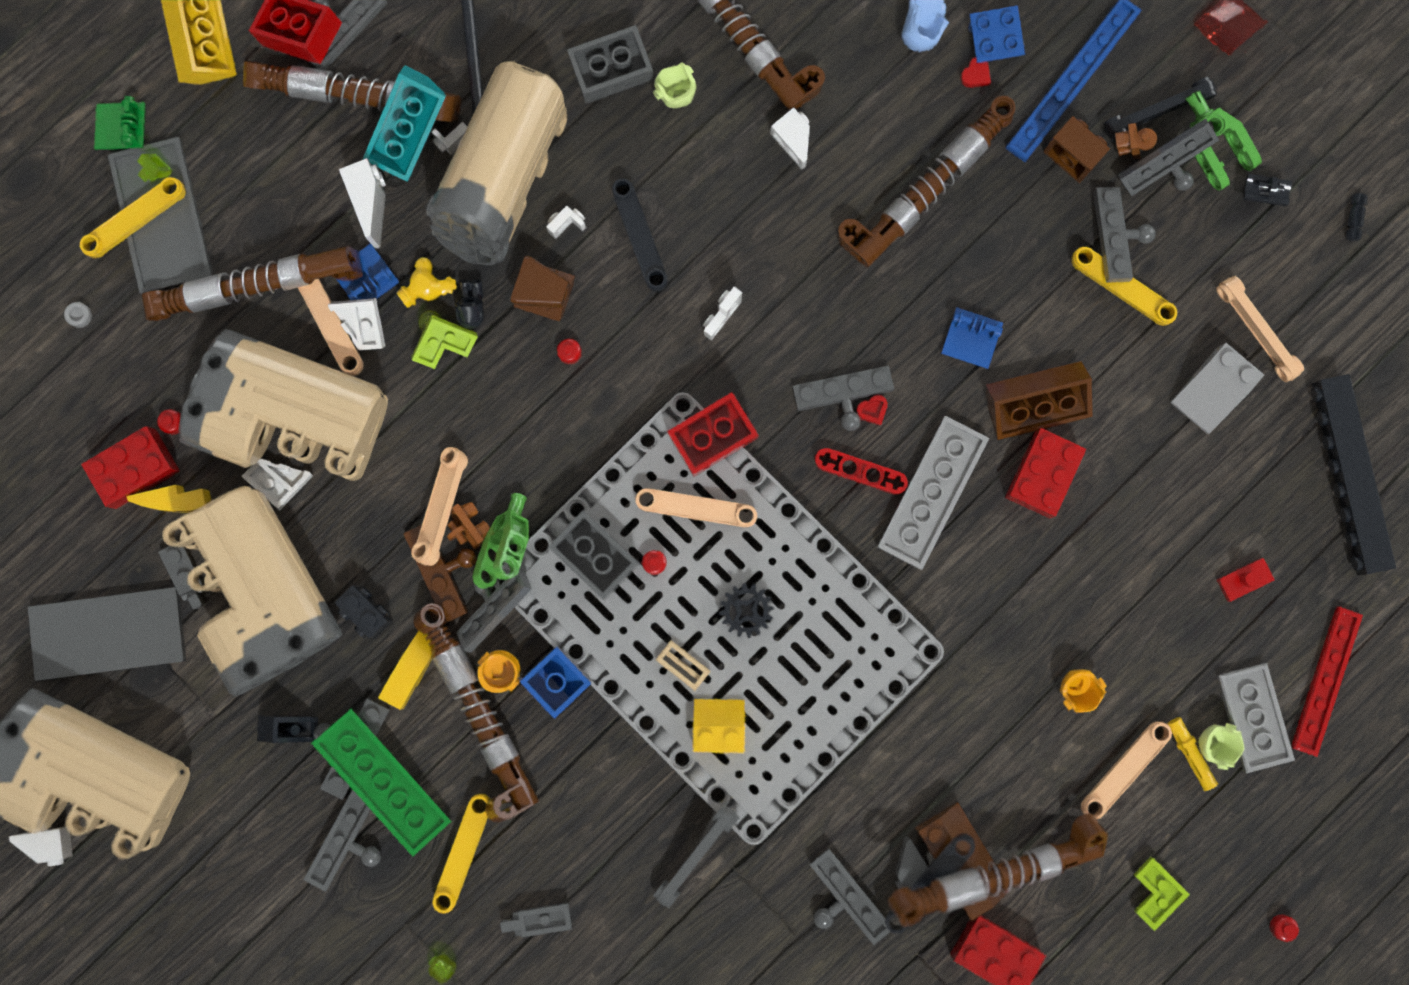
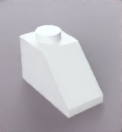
[770,108,810,169]
[9,826,73,866]

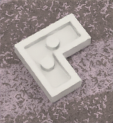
[703,287,742,341]

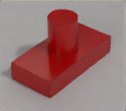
[1216,558,1275,602]

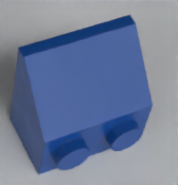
[520,647,591,719]

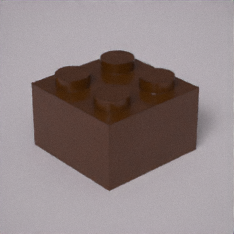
[1044,116,1110,184]

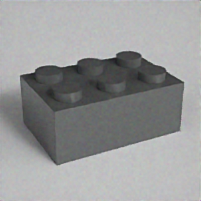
[567,25,654,104]
[548,510,640,600]

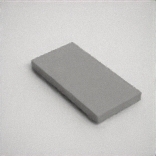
[1216,663,1295,773]

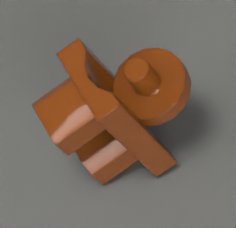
[1115,123,1157,159]
[447,502,490,550]

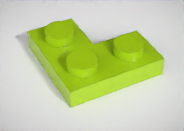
[412,315,478,369]
[1133,857,1190,931]

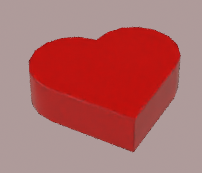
[961,57,991,88]
[856,395,888,426]

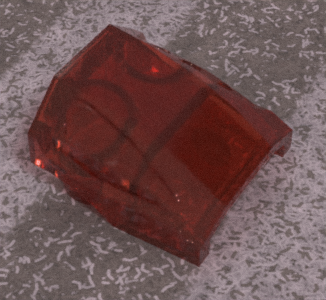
[1194,0,1268,56]

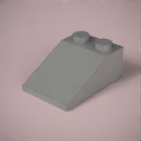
[1170,343,1264,434]

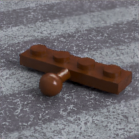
[404,525,477,623]

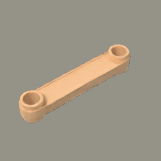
[1216,276,1304,382]
[298,279,364,376]
[412,447,468,566]
[635,488,757,528]
[1081,721,1172,820]

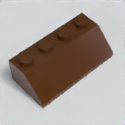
[986,361,1093,440]
[915,802,1008,920]

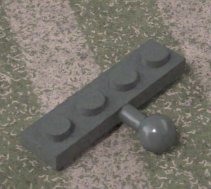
[309,0,387,70]
[1118,118,1219,196]
[1093,187,1156,283]
[792,366,894,431]
[457,569,532,653]
[314,698,390,800]
[304,790,381,892]
[809,848,890,945]

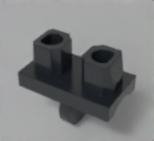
[1243,174,1292,207]

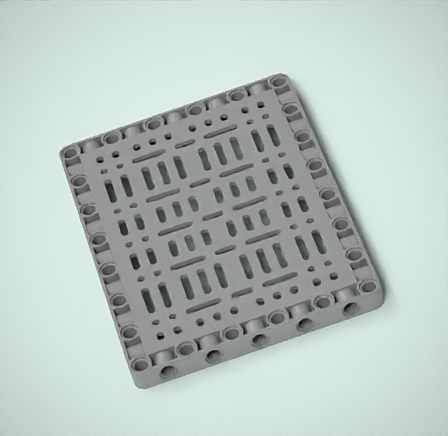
[494,392,944,845]

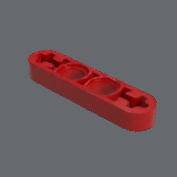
[815,448,908,495]

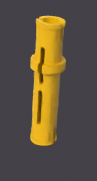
[1167,717,1218,791]

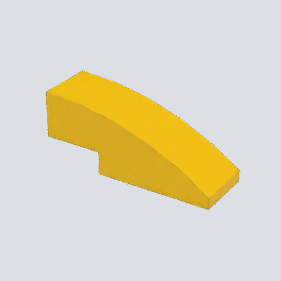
[127,485,212,513]
[378,631,433,710]

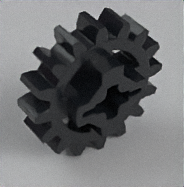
[719,583,774,638]

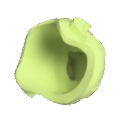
[653,63,696,108]
[1198,723,1244,770]

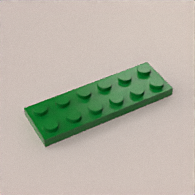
[312,709,451,856]

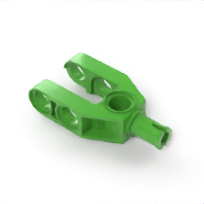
[1185,90,1262,191]
[473,493,529,589]

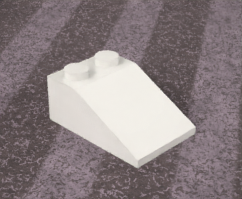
[339,159,386,249]

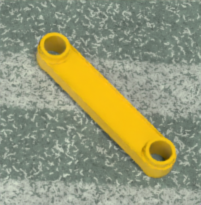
[80,177,186,258]
[1071,247,1177,326]
[432,793,491,913]

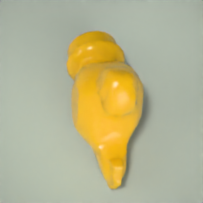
[396,257,457,308]

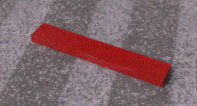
[1291,607,1363,757]

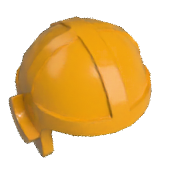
[477,650,521,693]
[1060,669,1107,713]

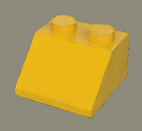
[693,699,745,753]

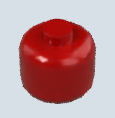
[557,338,582,364]
[157,409,181,435]
[642,550,667,575]
[1270,914,1299,942]

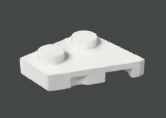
[328,298,385,350]
[242,459,313,510]

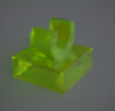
[137,154,173,182]

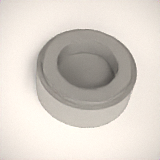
[64,302,92,328]

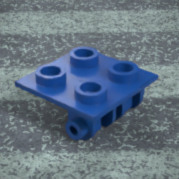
[968,6,1025,63]
[337,244,399,300]
[941,307,1003,369]

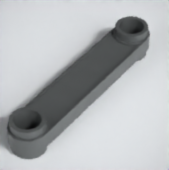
[653,804,740,909]

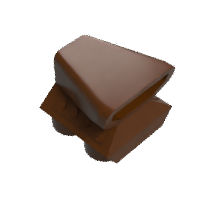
[511,256,575,322]

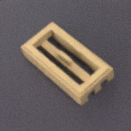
[656,640,711,691]

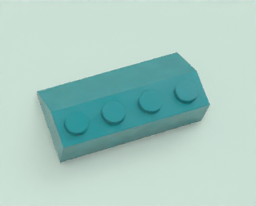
[362,65,446,182]

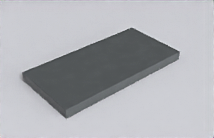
[108,137,213,295]
[28,587,186,681]

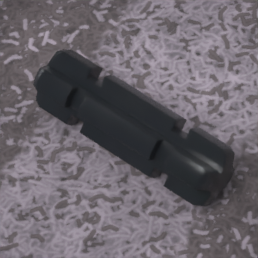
[1346,193,1368,241]

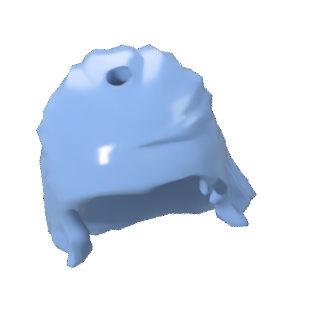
[902,0,949,52]

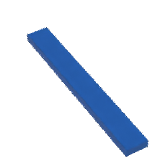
[1006,0,1141,162]

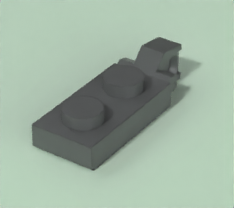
[158,541,206,609]
[500,902,572,937]

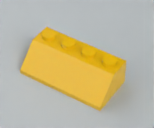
[161,0,236,84]

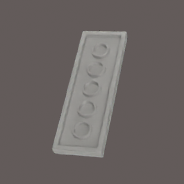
[877,416,989,570]

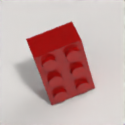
[249,0,342,65]
[667,393,758,477]
[81,426,180,509]
[1005,428,1086,519]
[950,915,1046,985]

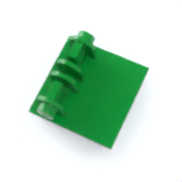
[94,96,145,150]

